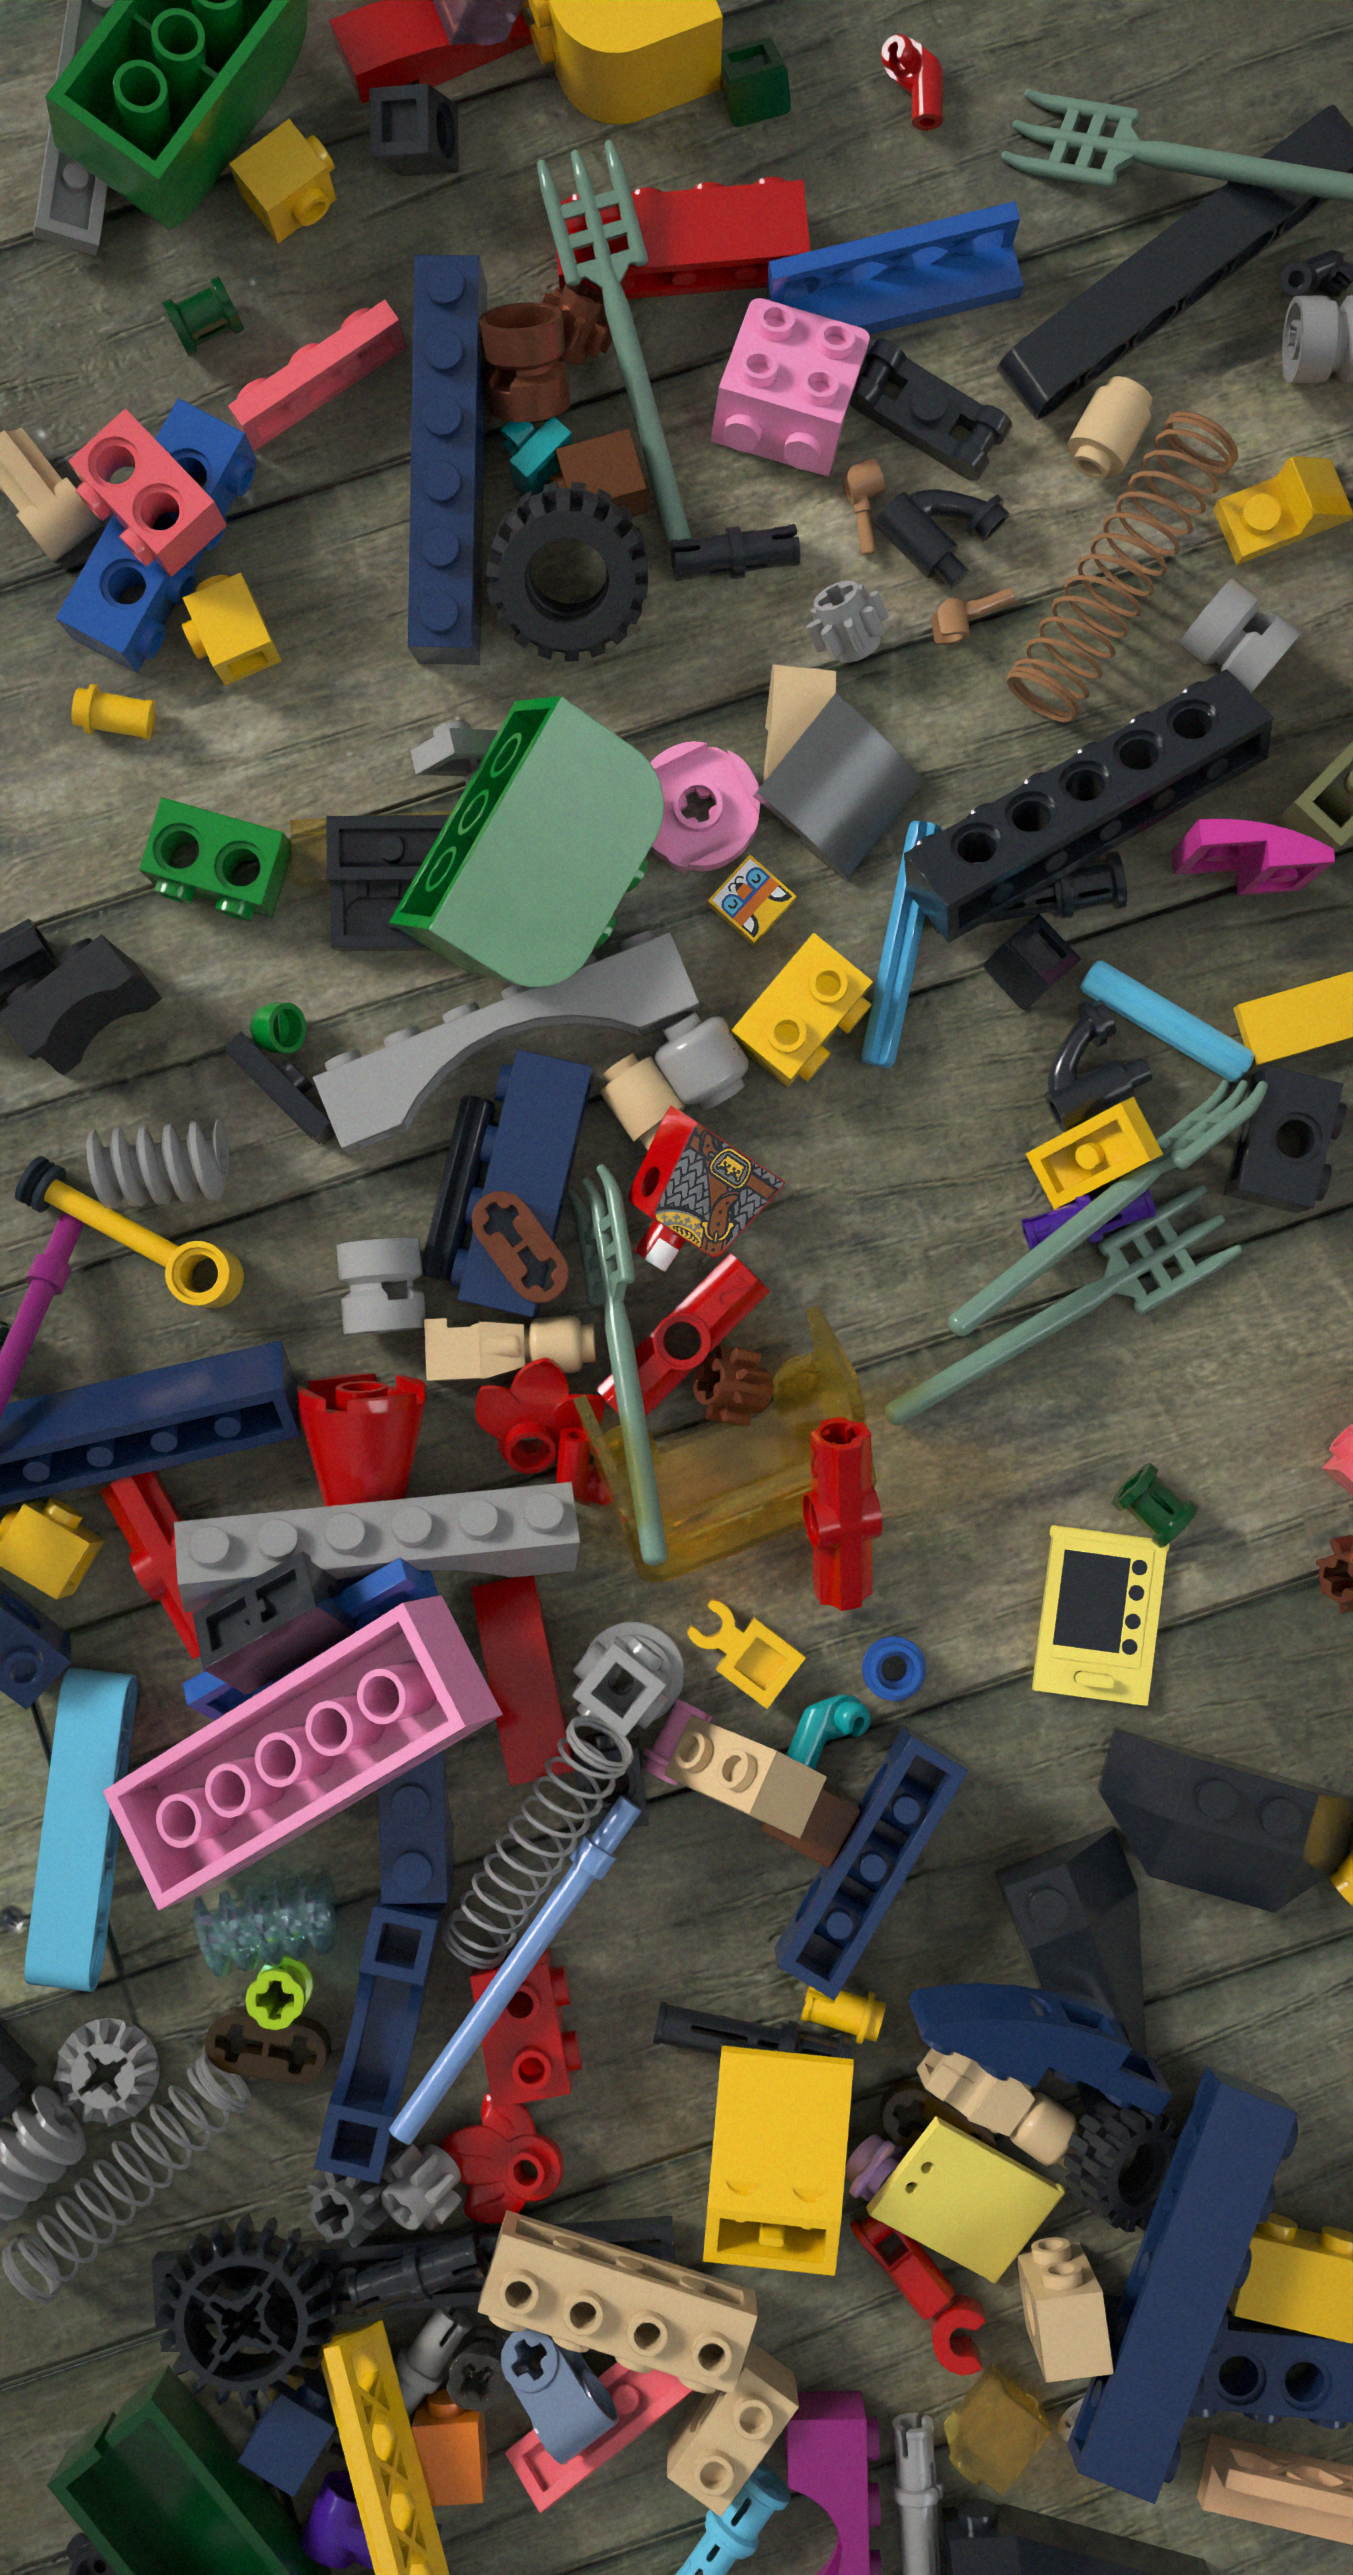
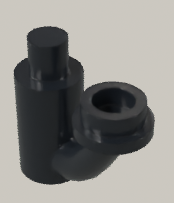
[874,489,1010,589]
[1045,1000,1153,1132]

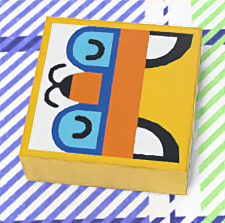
[707,855,797,946]

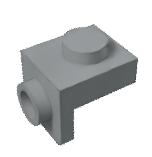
[410,721,499,785]

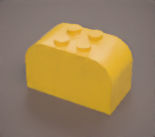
[516,0,723,124]

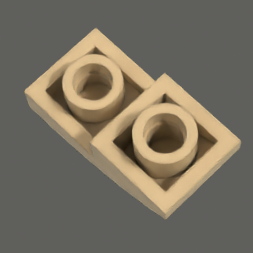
[762,664,836,784]

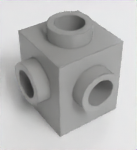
[572,1635,669,1738]

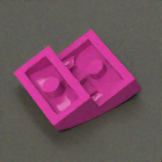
[1171,819,1335,895]

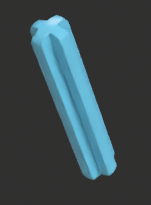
[1080,960,1255,1082]

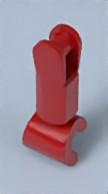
[850,2216,986,2376]

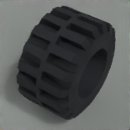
[486,481,648,662]

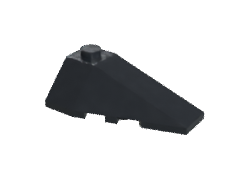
[942,2499,1211,2575]

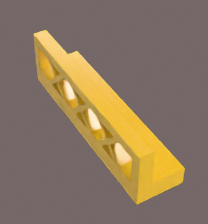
[321,2319,450,2575]

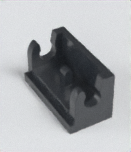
[192,1551,356,1695]

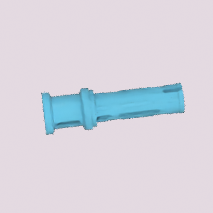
[675,2462,791,2575]

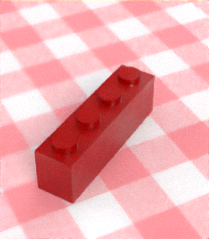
[556,177,810,300]

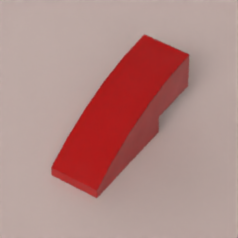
[329,0,533,104]
[471,1575,575,1786]

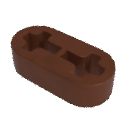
[472,1191,570,1304]

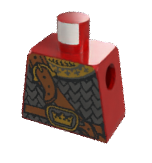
[628,1106,785,1272]

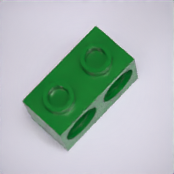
[139,797,294,922]

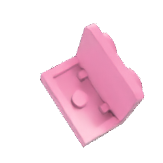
[710,298,870,477]

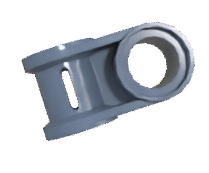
[501,2328,619,2465]

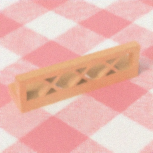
[1197,2433,1353,2545]

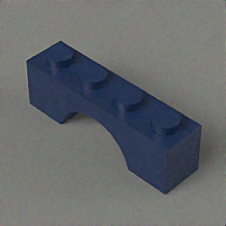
[378,1749,455,1904]
[314,1894,446,2184]

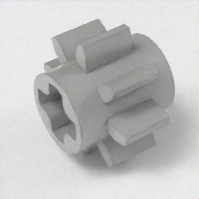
[806,581,889,663]
[381,2143,462,2230]

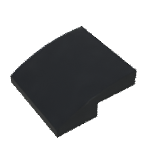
[326,815,450,951]

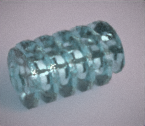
[193,1869,338,1978]

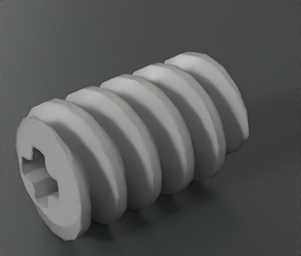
[86,1119,229,1209]
[0,2085,86,2234]

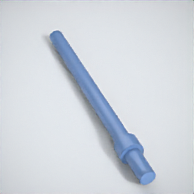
[389,1795,642,2145]

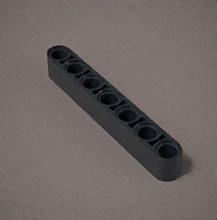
[997,105,1353,420]

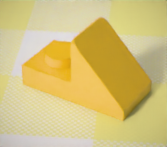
[1213,456,1353,566]
[1026,1097,1163,1210]

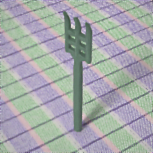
[1001,88,1353,203]
[537,140,691,546]
[948,1079,1268,1336]
[566,1164,668,1566]
[885,1185,1243,1426]

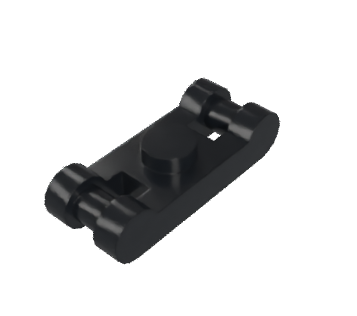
[849,338,1012,481]

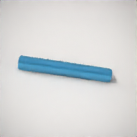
[861,821,942,1068]

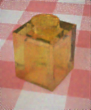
[943,2363,1052,2496]

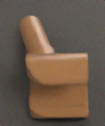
[843,458,885,555]
[931,588,1015,645]

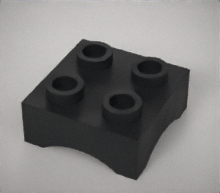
[0,935,163,1075]

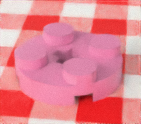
[650,741,761,873]

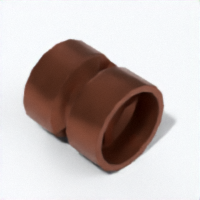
[479,302,570,422]

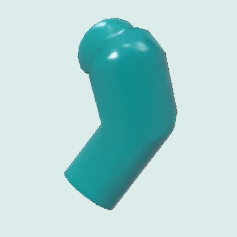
[786,1694,871,1770]

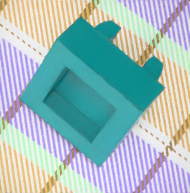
[500,417,573,495]

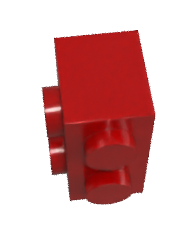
[470,1948,583,2108]

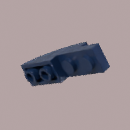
[908,1983,1173,2116]

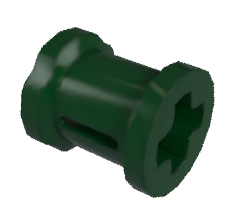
[162,276,244,357]
[1111,1463,1199,1548]

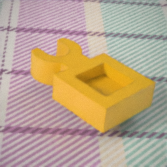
[687,1598,806,1709]

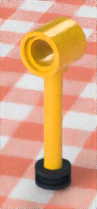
[15,1156,244,1309]

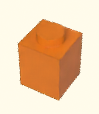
[412,2388,488,2507]

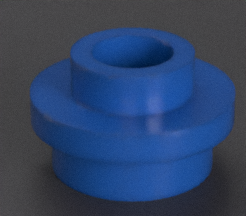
[862,1636,926,1701]

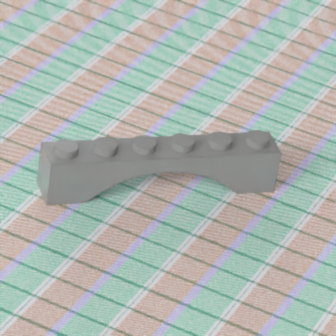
[313,931,699,1155]
[174,1482,580,1612]

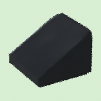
[984,914,1081,1010]

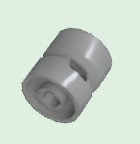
[1282,295,1353,383]
[1178,576,1302,694]
[336,1238,426,1335]

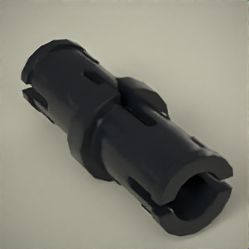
[670,524,801,582]
[348,2233,488,2318]

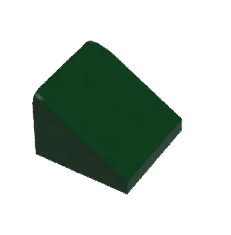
[721,37,791,127]

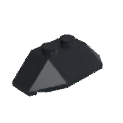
[1097,1728,1353,1913]

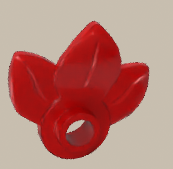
[475,1358,605,1474]
[439,2092,564,2224]

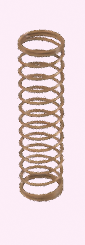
[1006,411,1239,722]

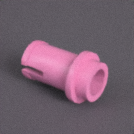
[642,1698,713,1786]

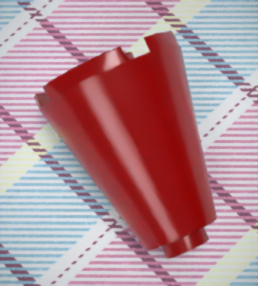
[296,1373,427,1507]

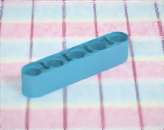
[24,1667,138,1992]

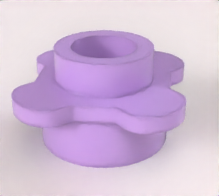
[845,2134,906,2201]

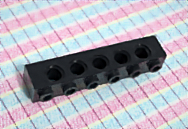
[904,669,1273,943]

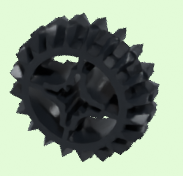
[155,2214,338,2410]

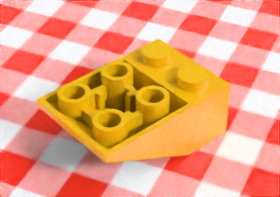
[703,2046,854,2276]

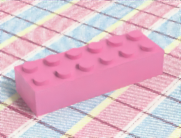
[103,1595,503,1911]

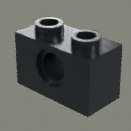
[1223,1065,1347,1213]

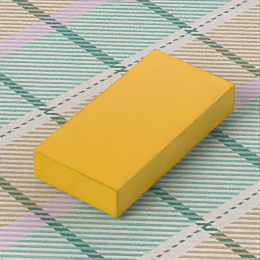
[1233,971,1353,1068]

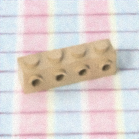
[477,2210,758,2395]

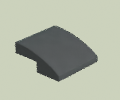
[753,693,924,880]

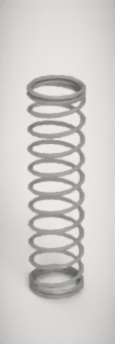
[441,1716,634,1969]
[2,2053,251,2304]

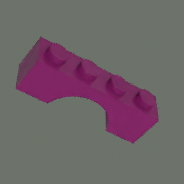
[785,2391,882,2575]

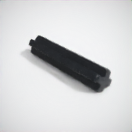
[422,1095,495,1281]

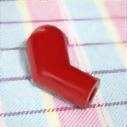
[881,34,943,131]
[556,1427,616,1507]

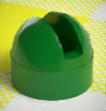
[249,1002,307,1054]

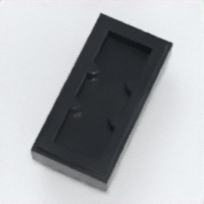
[225,1031,335,1145]

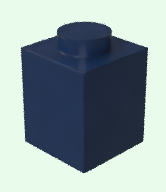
[238,2372,337,2498]

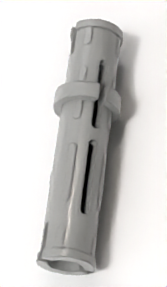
[891,2412,943,2575]

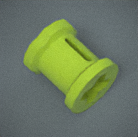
[245,1955,315,2030]

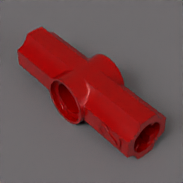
[596,1252,771,1417]
[802,1416,883,1611]
[100,1470,201,1659]

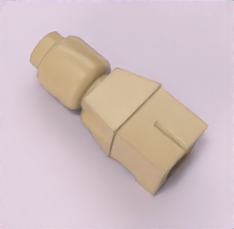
[424,1315,596,1382]
[917,2048,1083,2169]

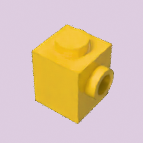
[229,119,337,243]
[182,572,282,686]
[0,1498,106,1600]

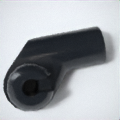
[1280,249,1353,297]

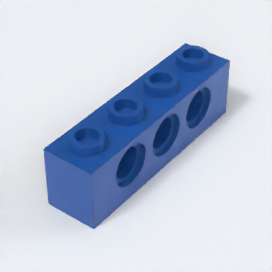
[56,398,256,673]

